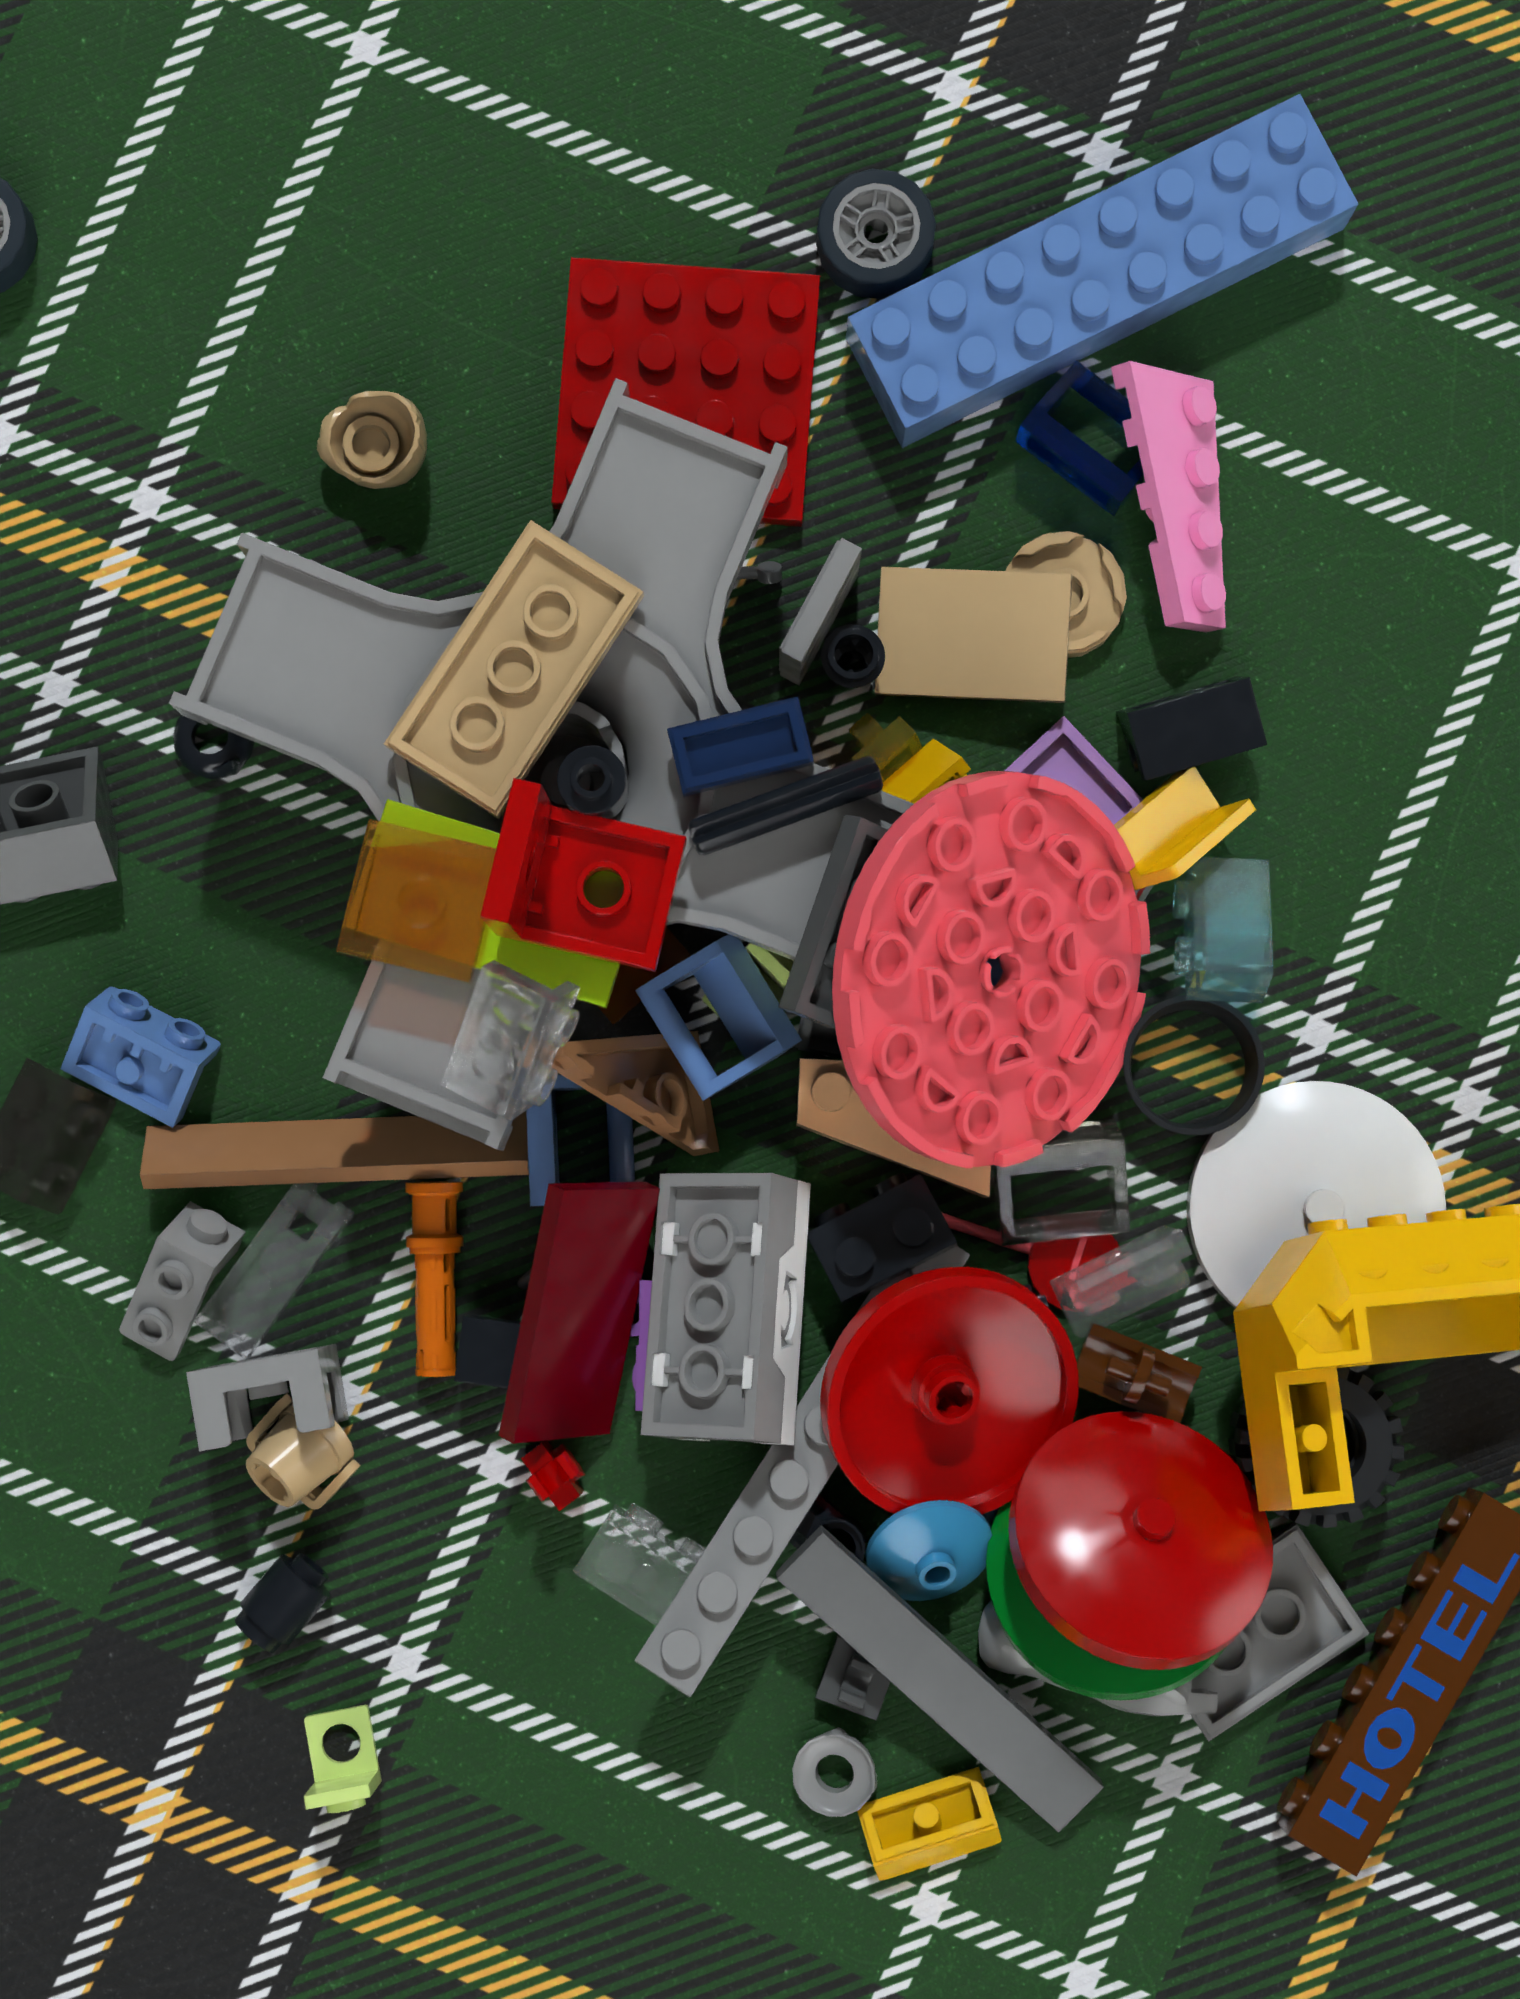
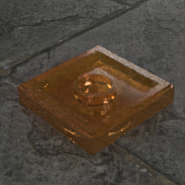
[336,819,496,984]

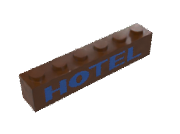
[1277,1487,1520,1877]

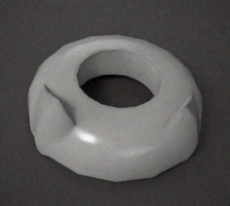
[792,1727,877,1817]

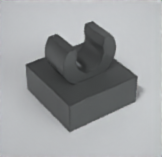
[815,1634,891,1720]

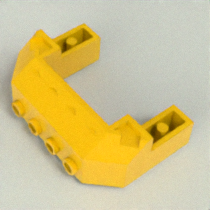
[1233,1204,1520,1511]

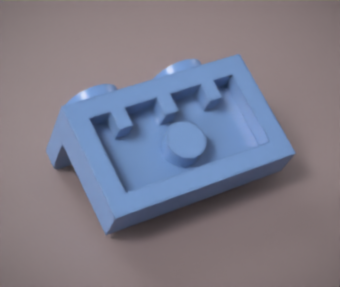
[61,987,221,1128]

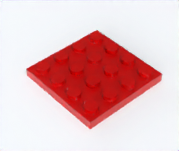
[551,257,820,527]

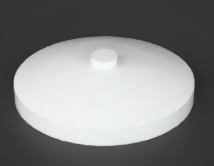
[1186,1081,1446,1308]

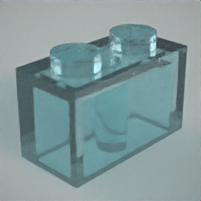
[1173,857,1273,1003]

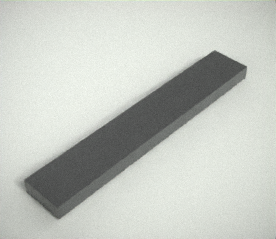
[776,1525,1104,1833]

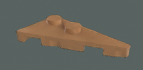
[540,1031,719,1156]

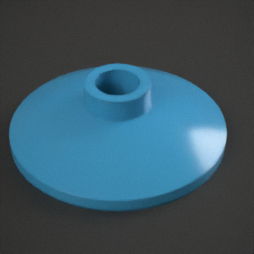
[865,1500,992,1601]

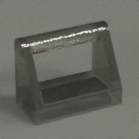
[991,1119,1130,1246]

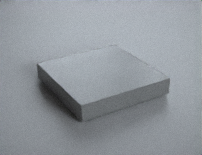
[779,538,862,686]

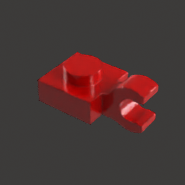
[521,1440,585,1511]

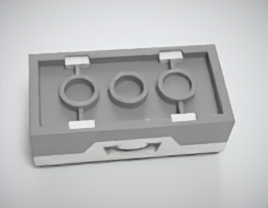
[641,1173,811,1445]

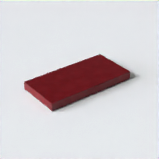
[498,1182,660,1444]

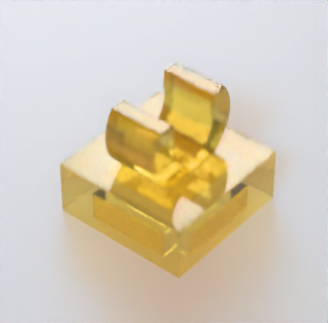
[848,713,923,782]

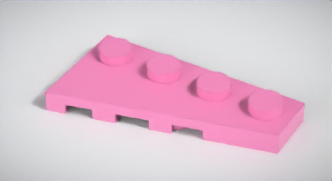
[1111,361,1226,633]

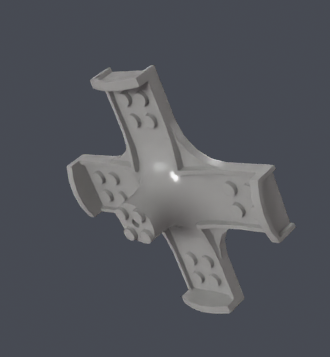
[169,378,914,1151]

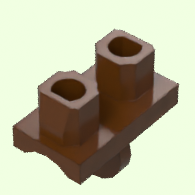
[1076,1322,1202,1423]

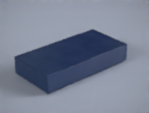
[667,697,814,797]

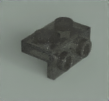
[0,1058,116,1214]

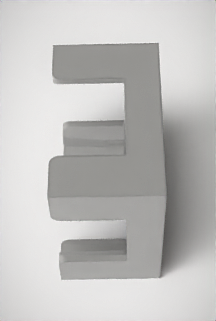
[186,1344,349,1452]

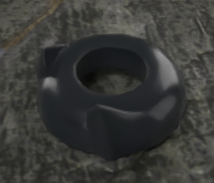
[173,715,255,780]

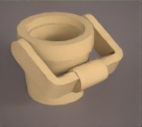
[246,1393,361,1510]

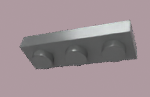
[778,815,888,1029]

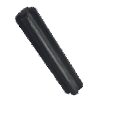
[688,756,883,855]

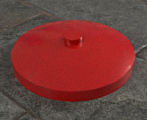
[820,1267,1079,1515]
[1008,1411,1273,1670]

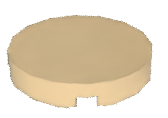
[1006,531,1127,658]

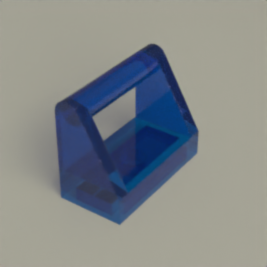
[1015,360,1144,516]

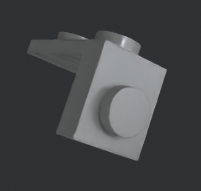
[119,1201,246,1361]

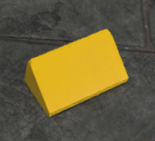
[857,1767,1002,1881]

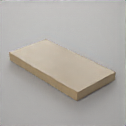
[384,520,644,819]

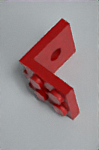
[480,778,687,972]

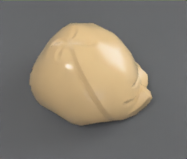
[317,391,427,489]

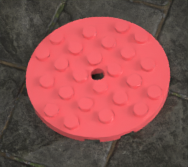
[832,771,1150,1169]

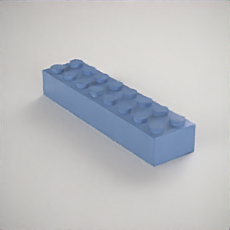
[846,94,1358,448]

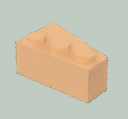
[796,1058,991,1198]

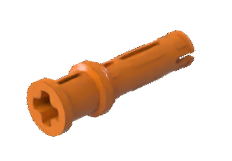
[405,1181,464,1377]

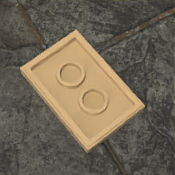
[874,567,1072,703]

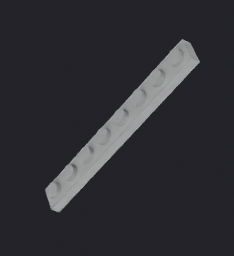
[634,1246,970,1698]

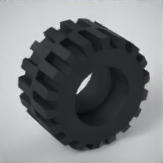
[1228,1367,1405,1528]

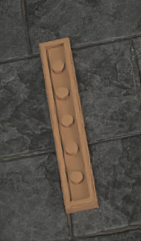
[140,1112,529,1189]

